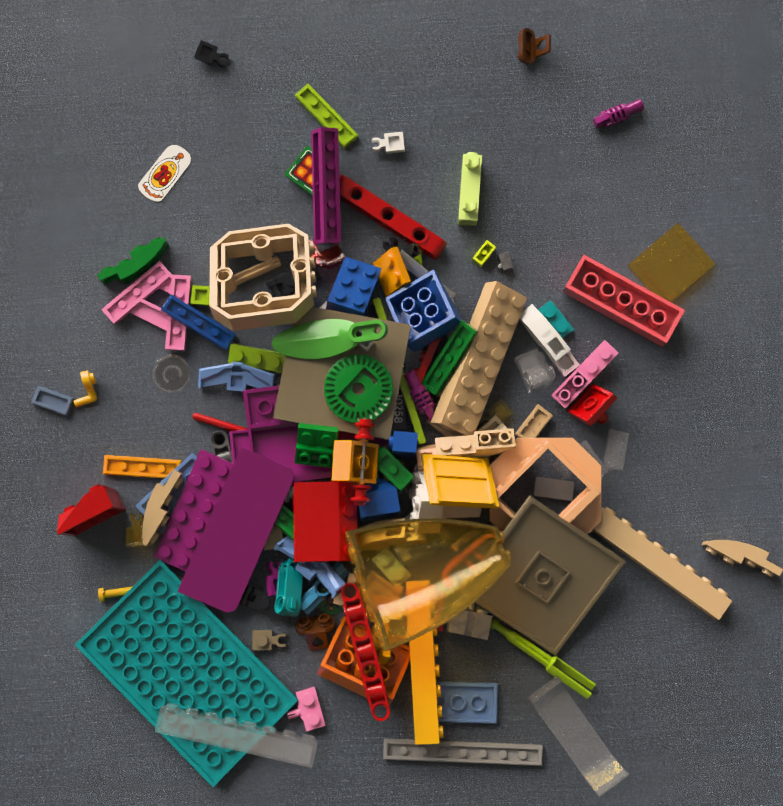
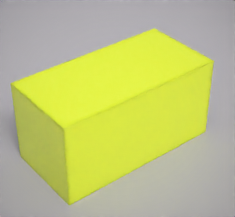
[472,240,496,268]

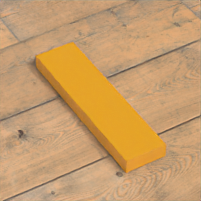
[103,455,182,479]

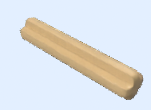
[233,256,281,285]

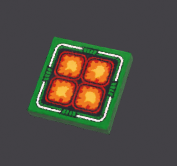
[285,146,313,196]

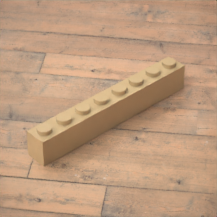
[592,507,732,620]

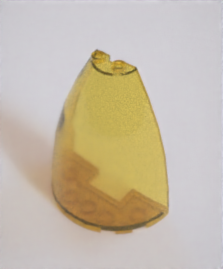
[345,518,512,652]

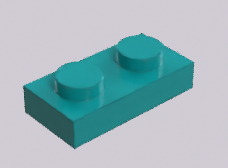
[538,300,574,339]

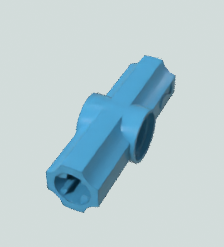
[301,562,349,615]

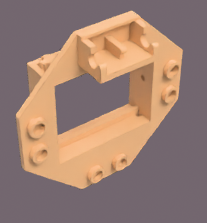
[490,438,601,535]

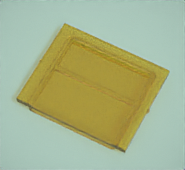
[627,223,715,302]

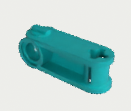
[275,558,303,617]

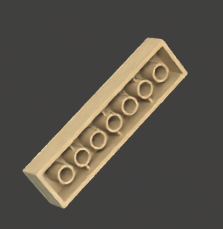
[431,281,527,436]

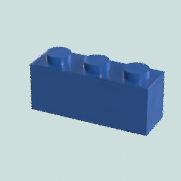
[389,431,418,460]

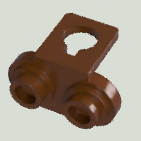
[518,28,551,65]
[295,613,335,651]

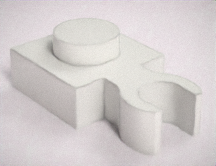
[372,132,405,154]

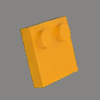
[373,247,411,297]

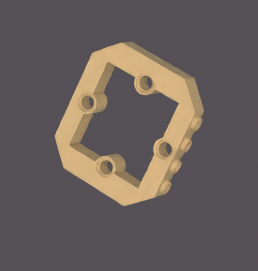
[210,224,317,331]

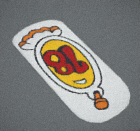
[138,145,191,202]

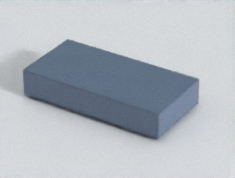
[31,386,75,416]

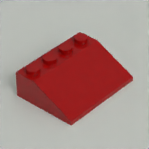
[293,481,358,562]

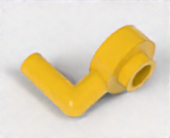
[74,370,97,407]

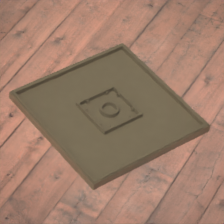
[273,307,411,440]
[460,495,626,656]

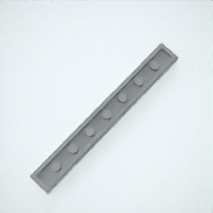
[383,738,543,766]

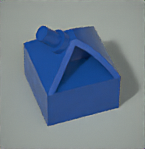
[358,473,400,521]

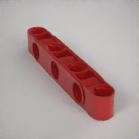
[340,174,447,260]
[341,583,390,721]

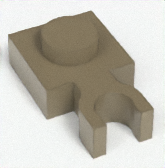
[252,630,286,650]

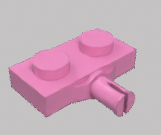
[287,686,325,732]

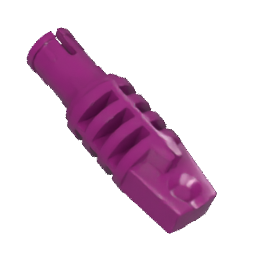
[593,99,644,129]
[403,370,436,421]

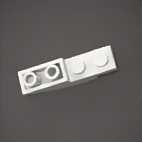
[519,304,580,377]

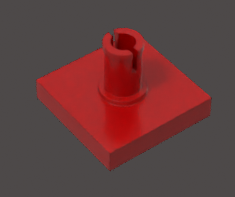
[566,384,617,426]

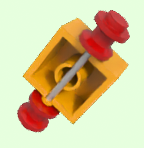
[332,419,379,506]

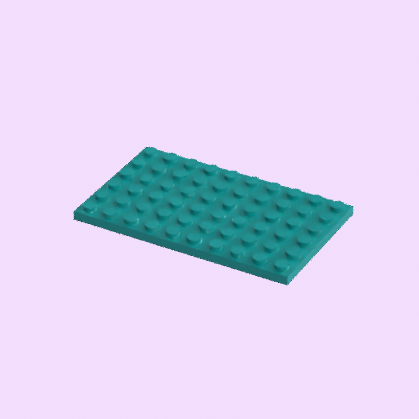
[75,560,298,787]

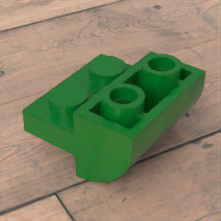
[295,423,338,468]

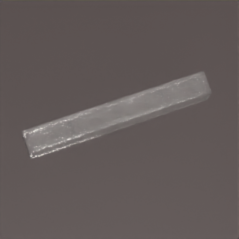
[155,703,319,768]

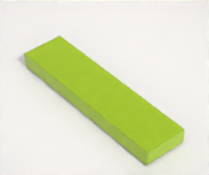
[295,84,358,149]

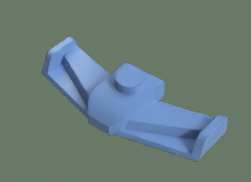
[198,362,276,391]
[274,536,346,599]

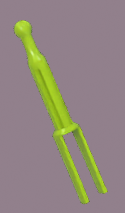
[490,618,596,699]

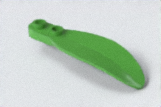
[272,319,388,359]

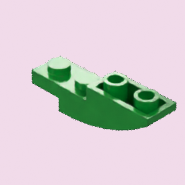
[97,237,169,285]

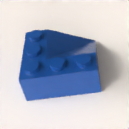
[385,269,462,352]

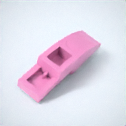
[551,340,619,408]

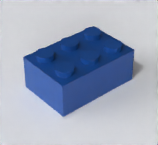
[326,257,381,316]

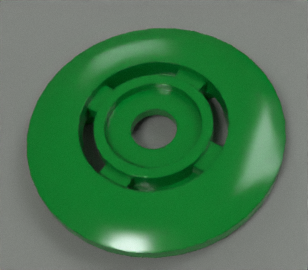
[324,354,393,423]

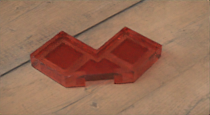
[309,239,345,269]

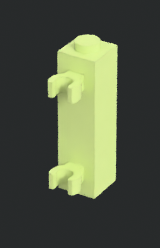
[458,152,482,226]

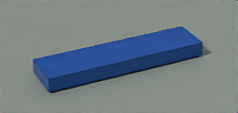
[161,294,236,351]

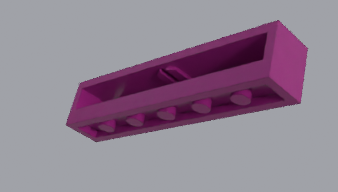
[311,127,341,245]

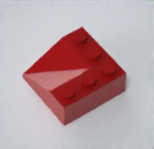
[57,484,126,537]

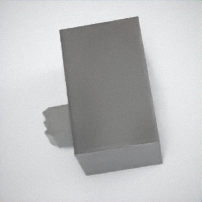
[497,252,513,272]

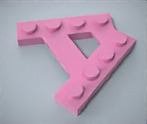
[101,261,192,351]

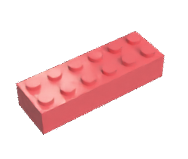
[562,255,685,347]

